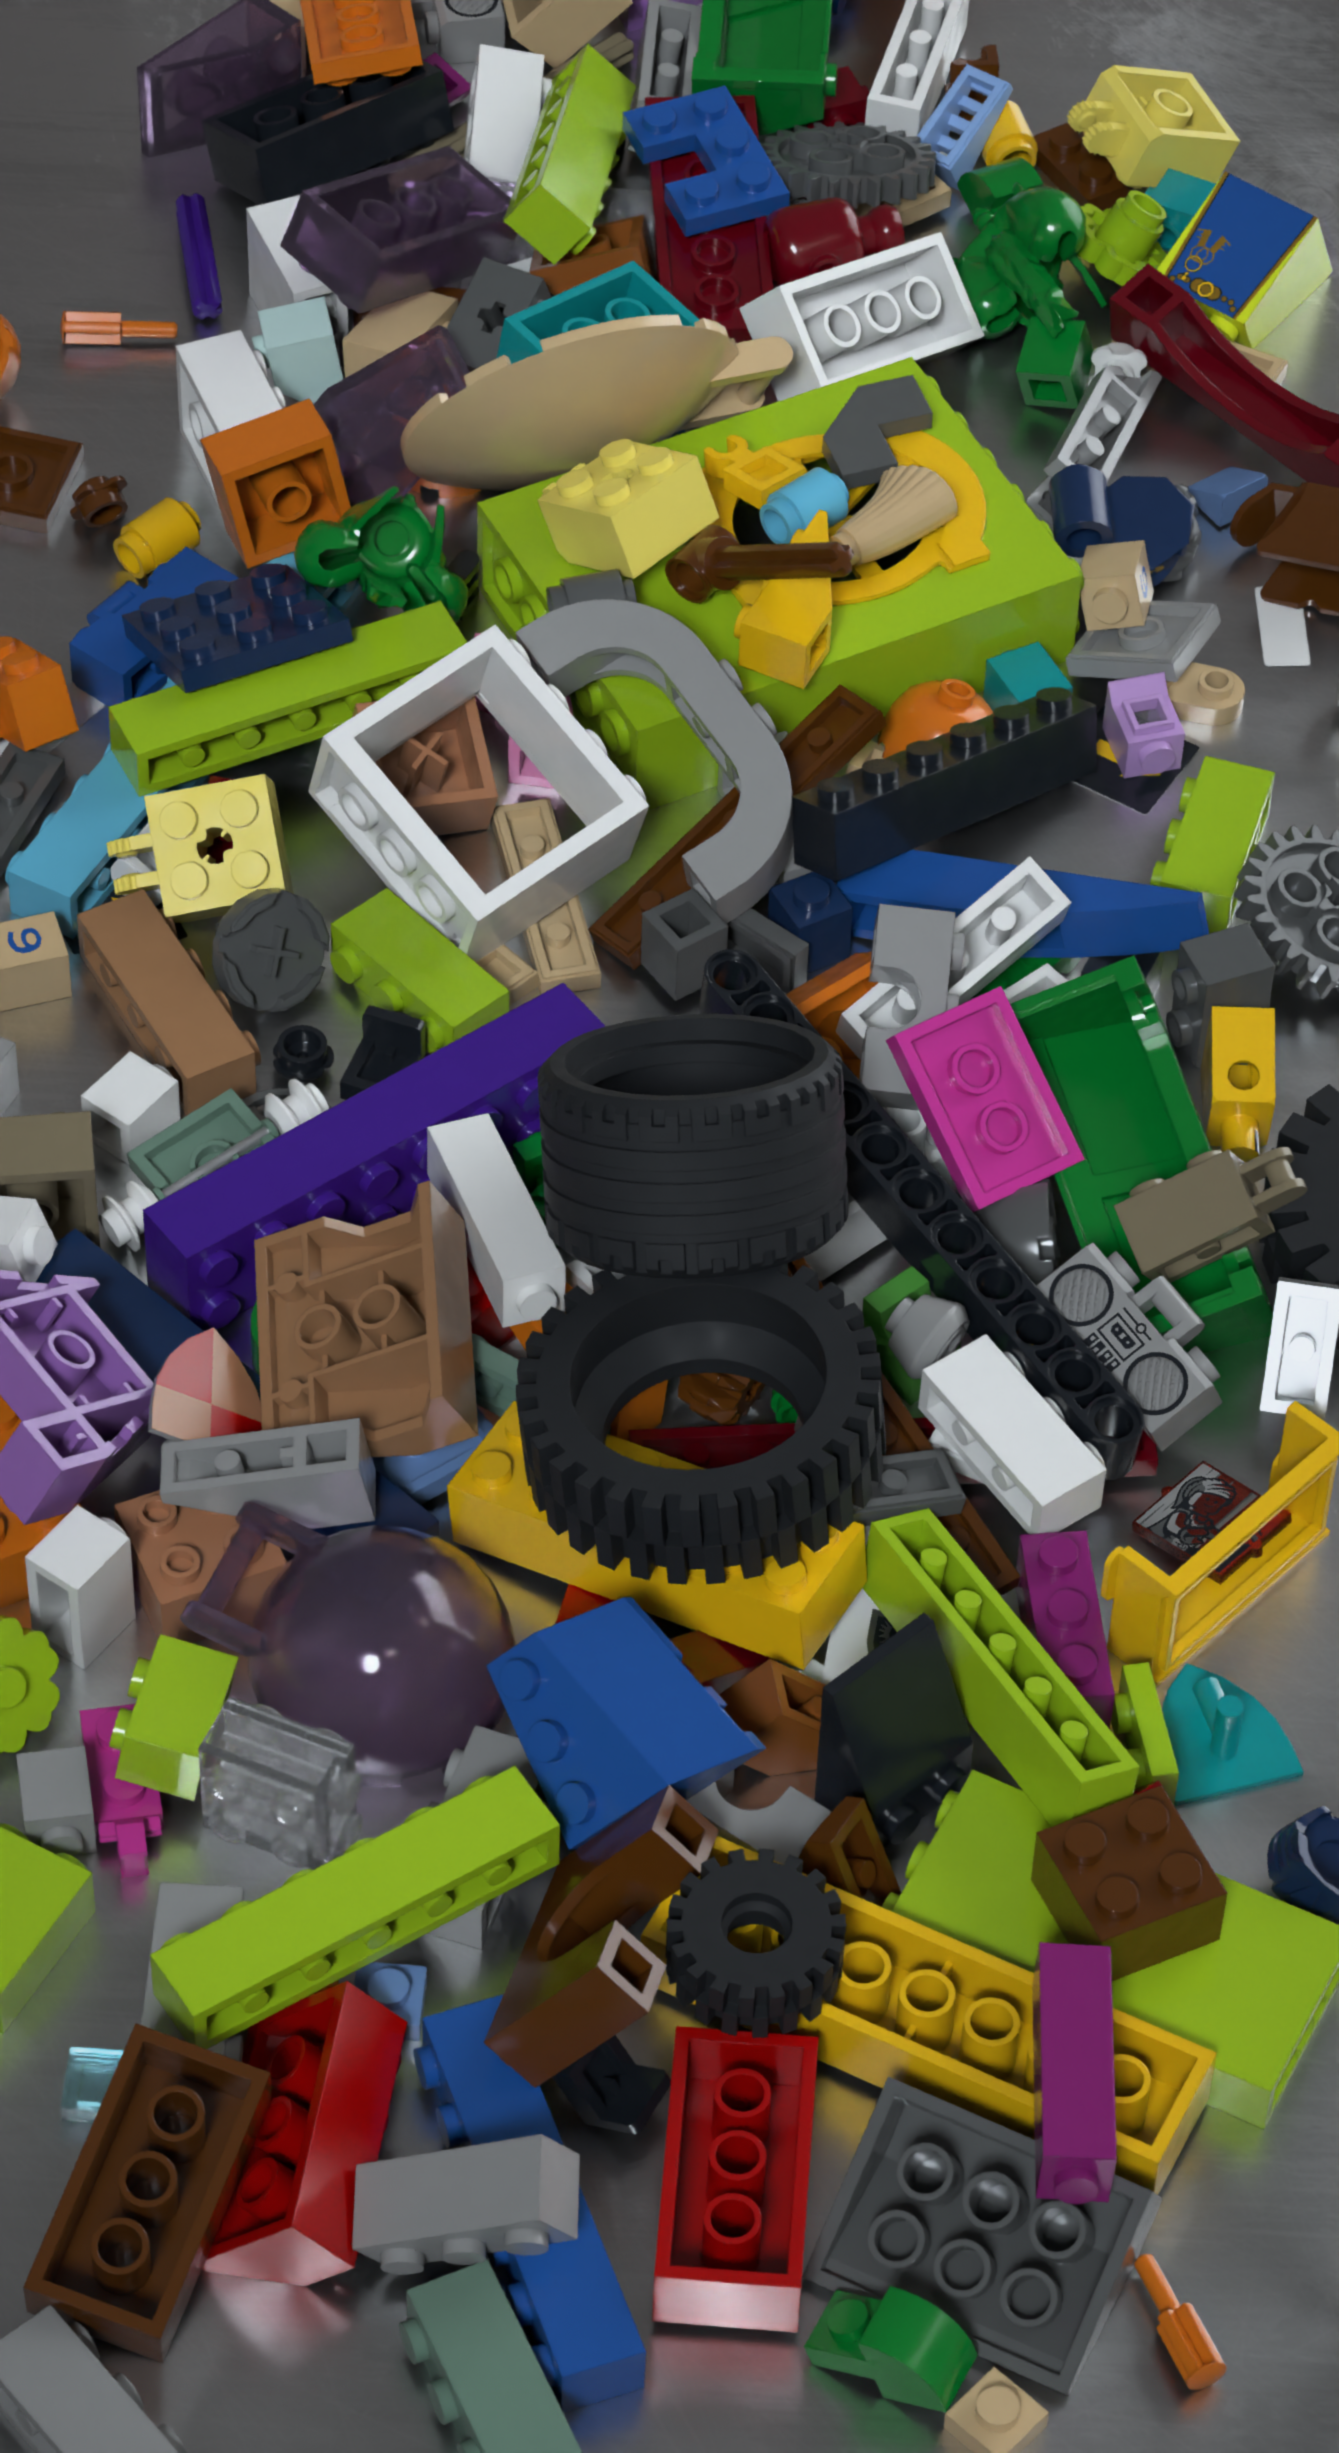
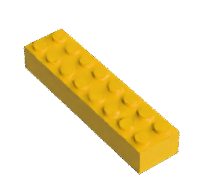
[641,1836,1217,2195]

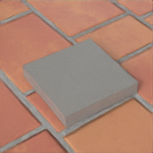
[1065,600,1221,682]

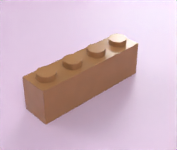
[77,889,261,1116]

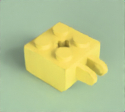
[1067,65,1240,189]
[537,439,720,579]
[106,774,294,923]

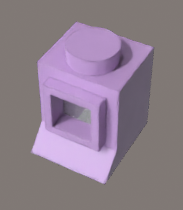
[1102,672,1185,779]

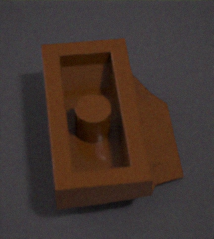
[798,1795,902,1907]

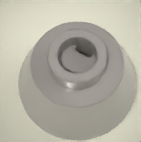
[885,1294,970,1379]

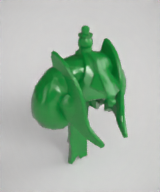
[952,182,1107,340]
[294,486,468,623]

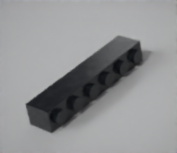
[793,687,1097,882]

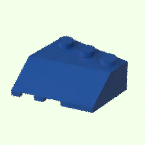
[486,1597,766,1850]

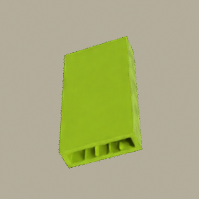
[882,1770,1339,2129]

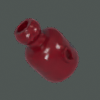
[763,197,905,287]

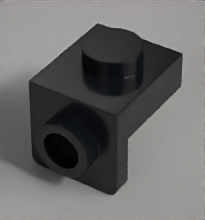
[340,1005,426,1100]
[552,2035,671,2134]

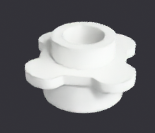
[1088,342,1147,386]

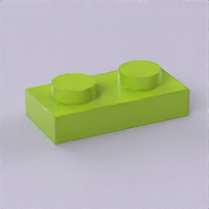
[1111,1662,1179,1805]

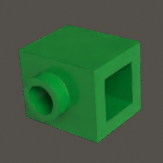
[1016,317,1094,409]

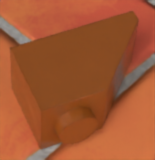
[719,1659,826,1776]

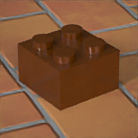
[1031,1785,1227,1981]

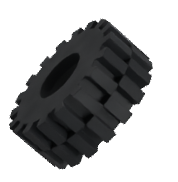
[665,1848,846,2038]

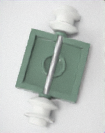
[99,1078,329,1252]

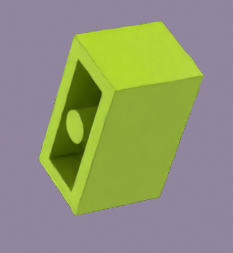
[109,1634,239,1801]

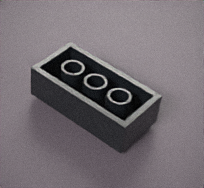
[201,60,455,205]

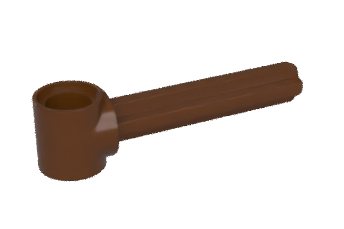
[665,525,854,603]

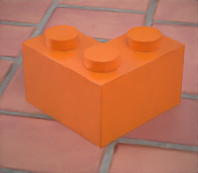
[0,636,79,752]

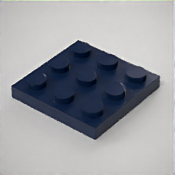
[122,563,353,693]

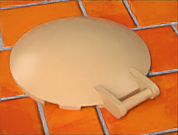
[400,315,793,491]

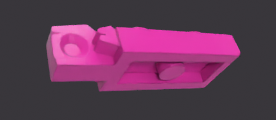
[79,1704,164,1878]

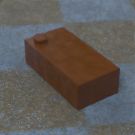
[23,2023,272,2363]

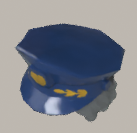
[1107,476,1202,587]

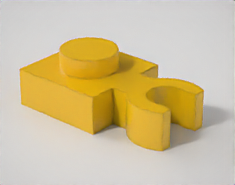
[704,435,806,510]

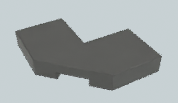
[822,375,933,489]

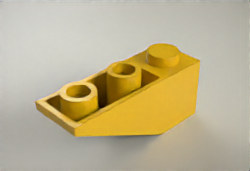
[734,509,832,689]

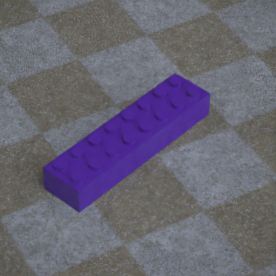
[143,983,605,1331]

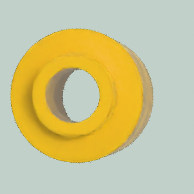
[971,100,1038,167]
[113,497,201,579]

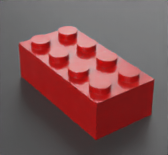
[652,2026,819,2333]

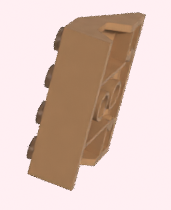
[254,1180,478,1457]

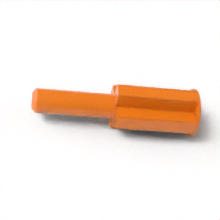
[60,311,178,346]
[1134,2253,1227,2390]

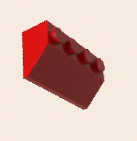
[202,1981,407,2286]

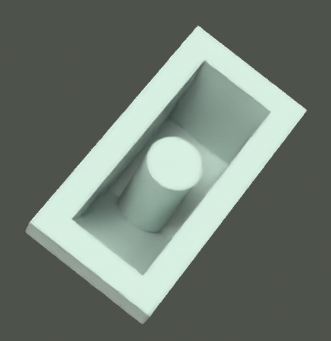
[252,296,351,419]

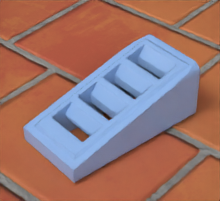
[917,64,1013,190]

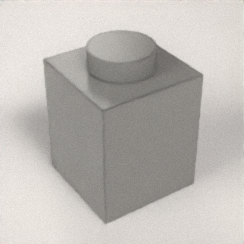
[16,1746,97,1857]

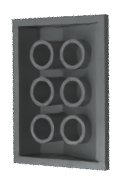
[802,2077,1163,2396]

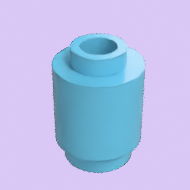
[759,467,849,544]

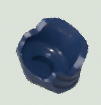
[1267,1806,1339,1925]

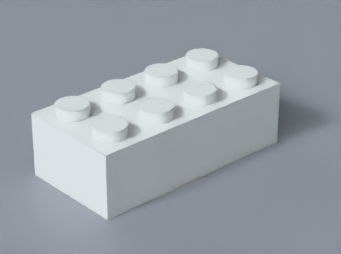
[739,232,984,401]

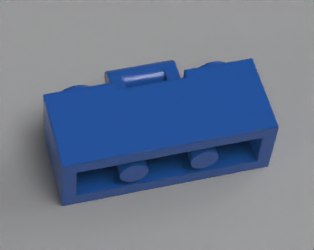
[69,547,240,707]

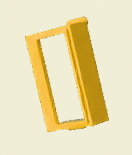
[1100,1401,1339,1687]

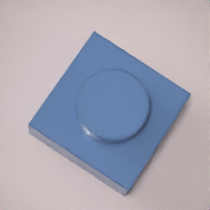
[354,1962,427,2041]

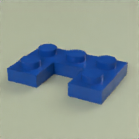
[622,86,790,237]

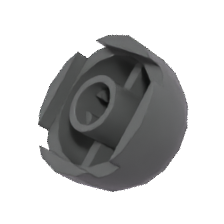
[977,1179,1061,1286]

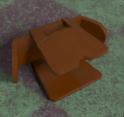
[1230,482,1339,616]

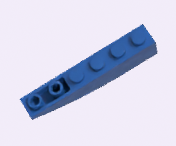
[836,849,1209,958]

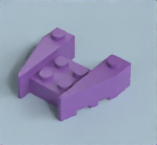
[0,1270,153,1525]

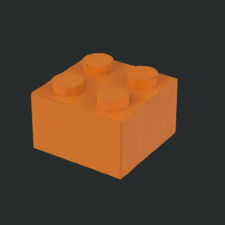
[200,398,351,569]

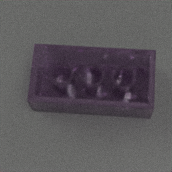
[280,146,518,314]

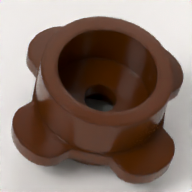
[70,476,128,528]

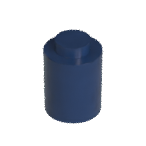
[1049,464,1113,558]

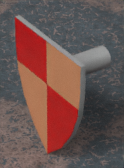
[148,1327,262,1453]

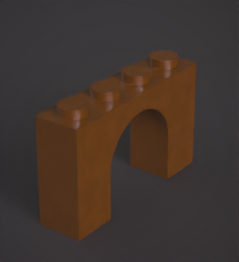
[484,1785,719,2088]

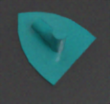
[1162,1663,1304,1806]

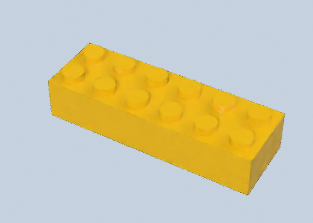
[447,1401,867,1670]

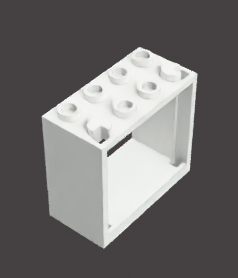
[308,624,649,962]

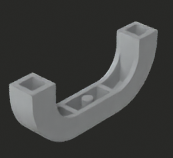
[515,599,793,924]

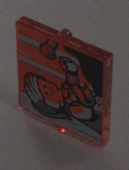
[1132,1461,1292,1585]

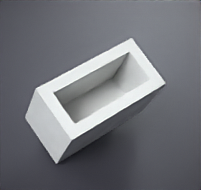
[25,1505,136,1670]

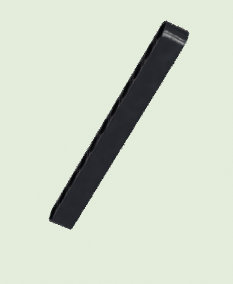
[699,949,1144,1480]

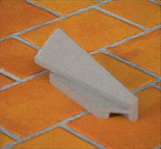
[1025,365,1162,540]

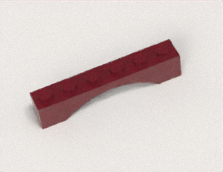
[1110,264,1339,488]

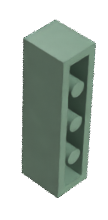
[399,2259,583,2453]

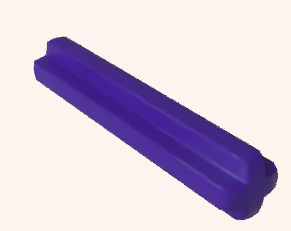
[175,193,223,320]

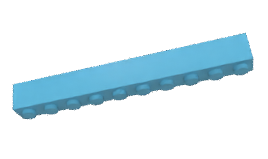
[5,552,362,939]

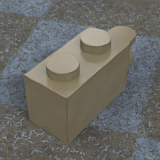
[1114,1147,1308,1283]

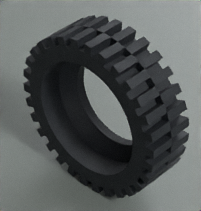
[515,1264,886,1585]

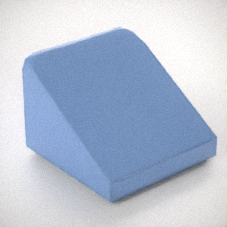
[1188,466,1268,527]

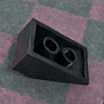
[814,1613,973,1848]

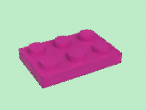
[886,986,1085,1213]

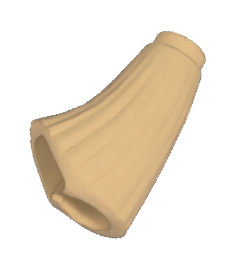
[829,465,958,566]

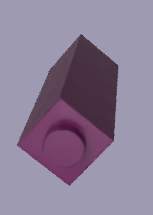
[1032,1942,1117,2204]

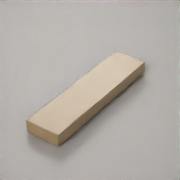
[490,798,601,995]

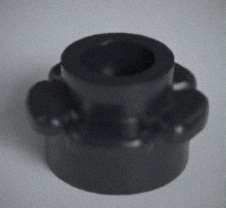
[273,1025,334,1082]

